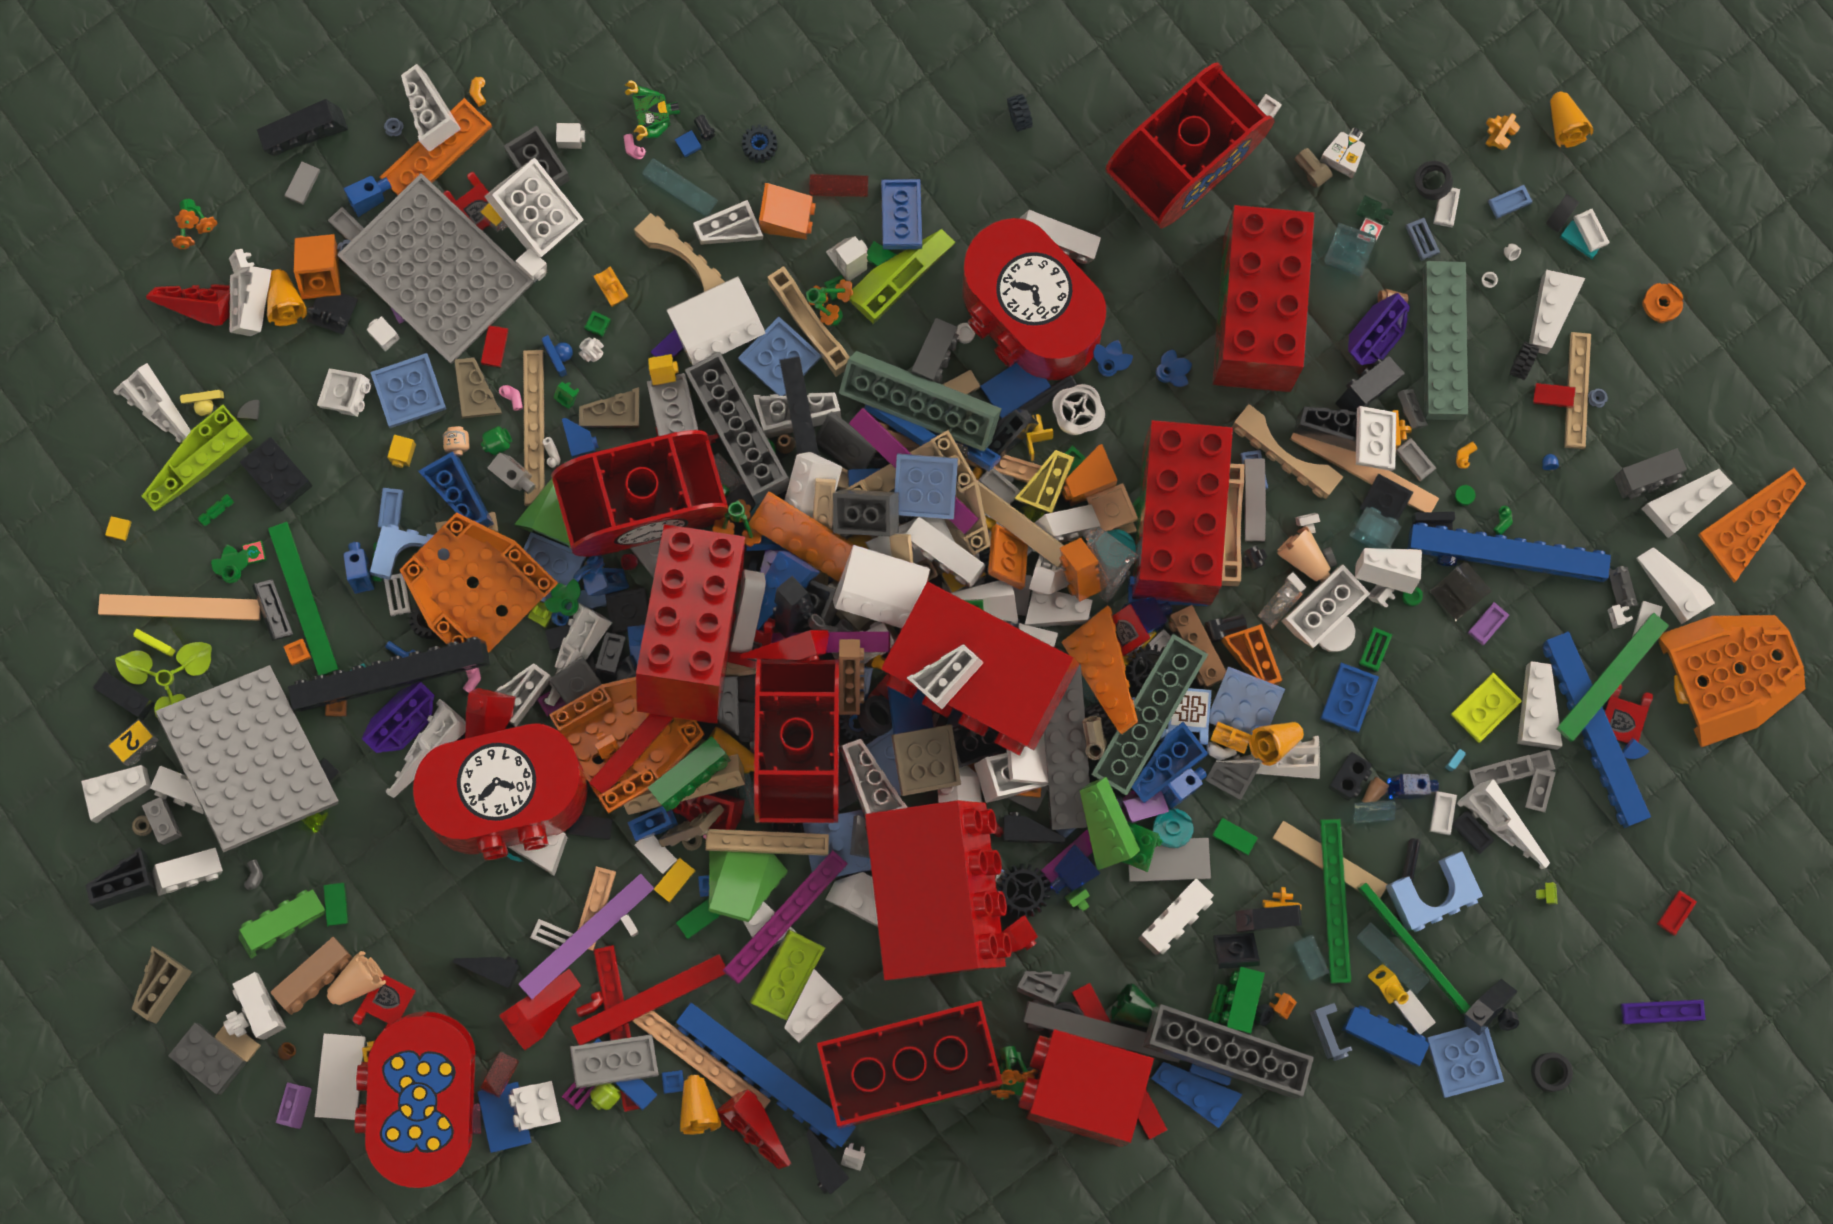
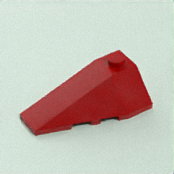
[146,284,230,326]
[740,630,829,663]
[465,688,516,739]
[717,1089,791,1169]

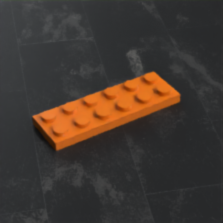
[380,98,492,196]
[749,491,855,582]

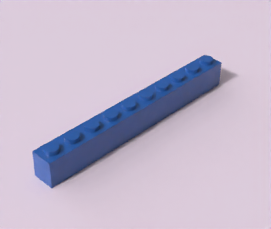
[1407,523,1611,582]
[1542,632,1651,828]
[676,1003,856,1148]

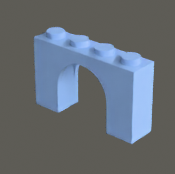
[370,524,450,580]
[1386,852,1483,932]

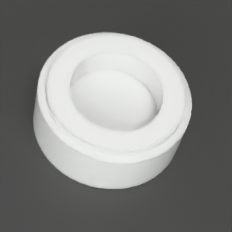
[957,323,975,344]

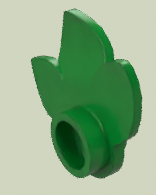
[211,545,249,583]
[544,579,581,616]

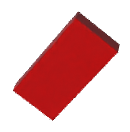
[481,325,509,368]
[1533,383,1576,408]
[1657,890,1697,936]

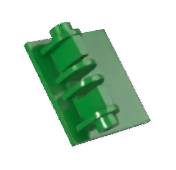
[1122,820,1162,872]

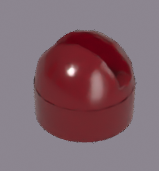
[621,554,639,570]

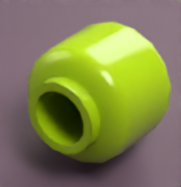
[590,1083,621,1110]

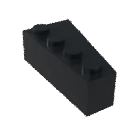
[257,99,348,156]
[1294,407,1357,452]

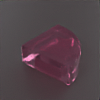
[472,1104,481,1134]

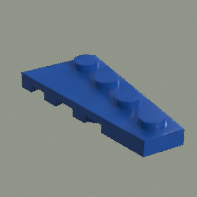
[1151,1062,1242,1128]

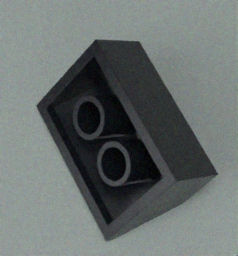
[952,725,1007,768]

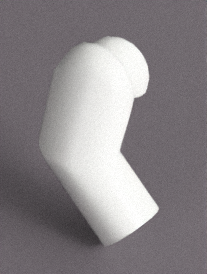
[542,437,561,468]
[1206,742,1237,760]

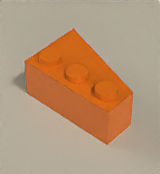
[1059,538,1101,602]
[1221,624,1282,685]

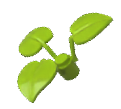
[115,642,212,717]

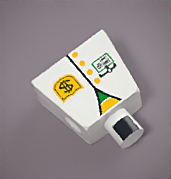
[1320,128,1365,178]

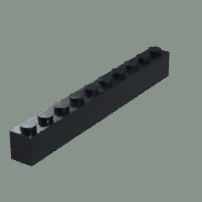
[288,637,490,712]

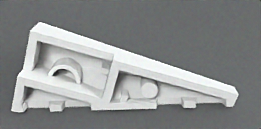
[113,363,191,443]
[951,580,1018,624]
[544,603,612,706]
[386,699,466,798]
[1216,736,1320,779]
[1457,779,1550,869]

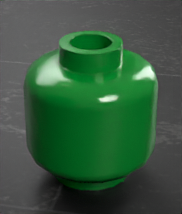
[481,426,512,456]

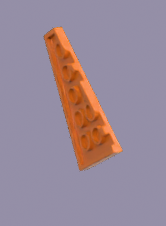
[1698,468,1806,582]
[1061,605,1138,734]

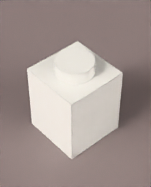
[556,123,585,149]
[516,248,547,282]
[367,316,400,351]

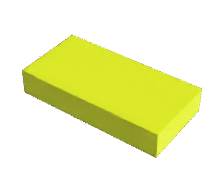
[133,629,176,657]

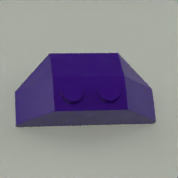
[1348,293,1410,365]
[362,681,434,753]

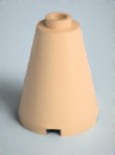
[1277,526,1331,582]
[327,951,386,1005]

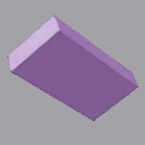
[1468,602,1509,646]

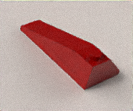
[672,792,745,830]
[1002,915,1038,954]
[499,969,581,1050]

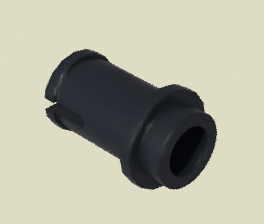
[693,115,715,141]

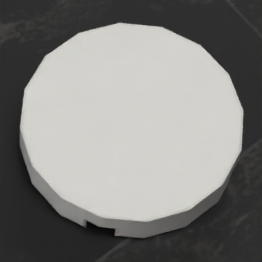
[1318,616,1355,652]

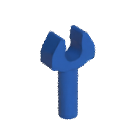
[385,641,415,658]

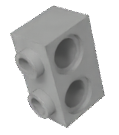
[142,797,182,845]

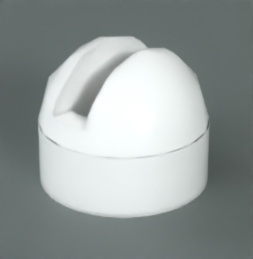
[1504,243,1521,261]
[1481,272,1498,288]

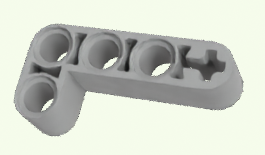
[729,570,766,653]

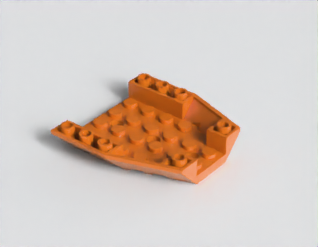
[400,512,558,653]
[1658,615,1805,748]
[549,677,705,814]

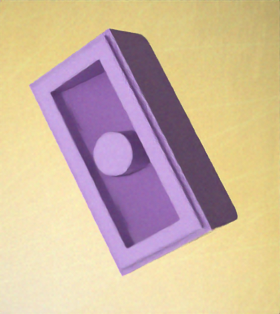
[1123,791,1169,822]
[276,1082,311,1129]

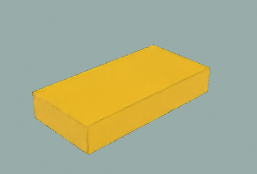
[654,858,695,903]

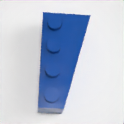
[418,451,494,527]
[756,551,820,631]

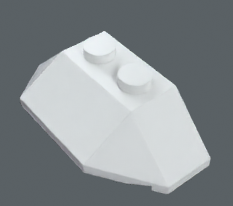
[938,766,982,803]
[825,872,878,927]

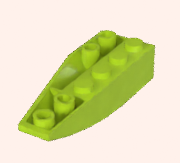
[849,229,956,324]
[142,405,253,511]

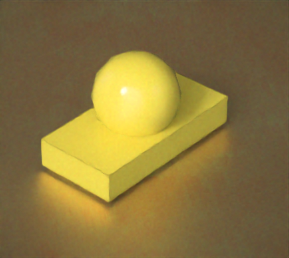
[180,390,224,416]

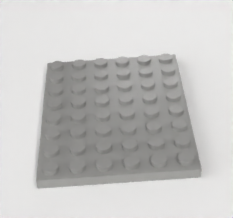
[337,173,534,364]
[156,665,339,852]

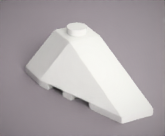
[1636,547,1715,624]

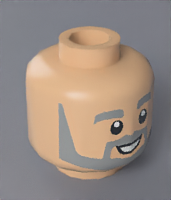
[443,427,469,457]

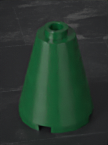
[1110,983,1157,1030]

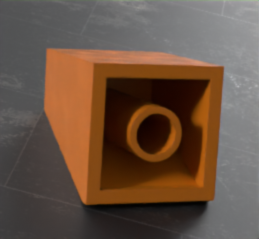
[759,183,816,239]
[294,234,341,299]
[1061,444,1117,506]

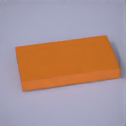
[988,524,1028,590]

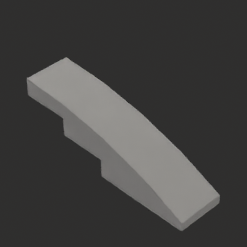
[1243,459,1266,542]
[1470,750,1556,788]

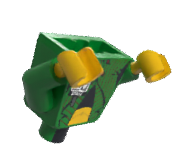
[625,81,680,141]

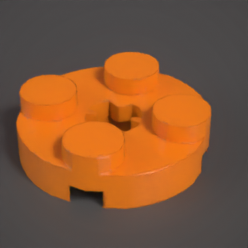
[1642,283,1683,323]

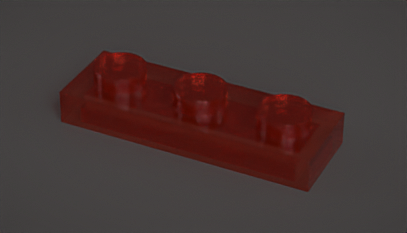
[809,174,868,197]

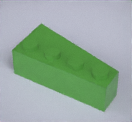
[1080,777,1140,870]
[239,889,325,959]

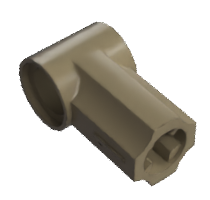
[1294,148,1333,188]
[1082,716,1107,760]

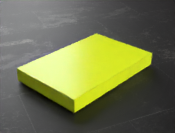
[1450,673,1522,743]

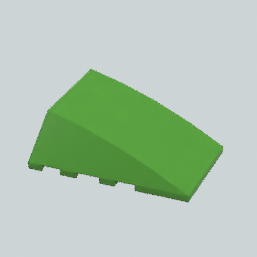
[514,462,588,557]
[709,851,788,922]

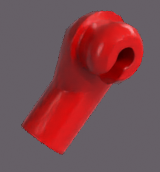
[576,991,604,1017]

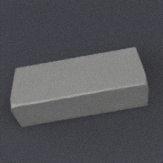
[1525,768,1556,812]

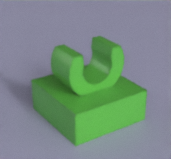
[1064,886,1090,911]

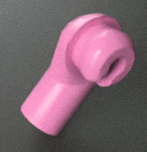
[623,134,646,159]
[499,385,523,411]
[463,668,481,693]

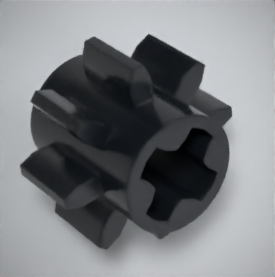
[1242,546,1268,570]

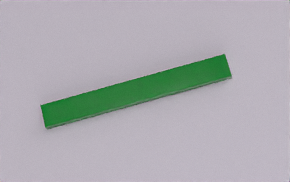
[268,522,339,675]
[1556,613,1669,742]
[1320,819,1351,983]
[1356,883,1471,1014]

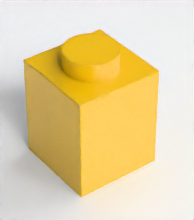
[648,354,679,385]
[388,435,416,468]

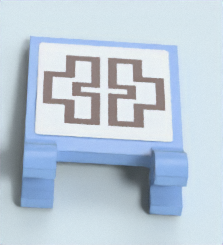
[1168,688,1212,745]

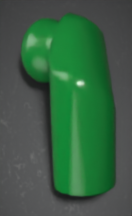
[1493,506,1513,535]

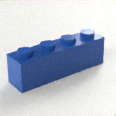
[1342,1005,1430,1067]

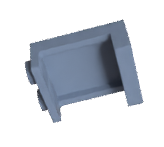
[1310,1003,1352,1061]

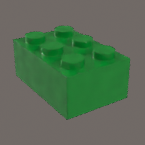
[1220,967,1265,1034]

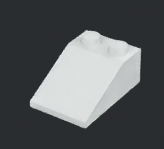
[974,753,1048,803]

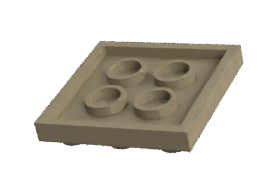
[891,724,961,796]

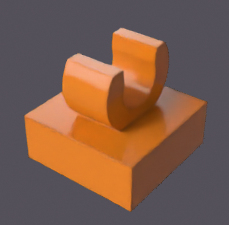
[283,639,311,666]
[594,731,619,760]
[1269,992,1297,1020]

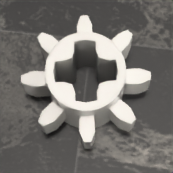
[579,338,604,362]
[223,1011,249,1037]

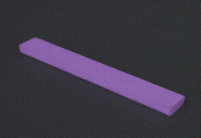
[518,874,654,1000]

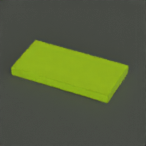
[750,929,825,1021]

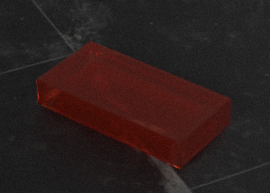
[480,1052,519,1098]

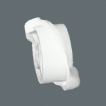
[1053,384,1105,435]

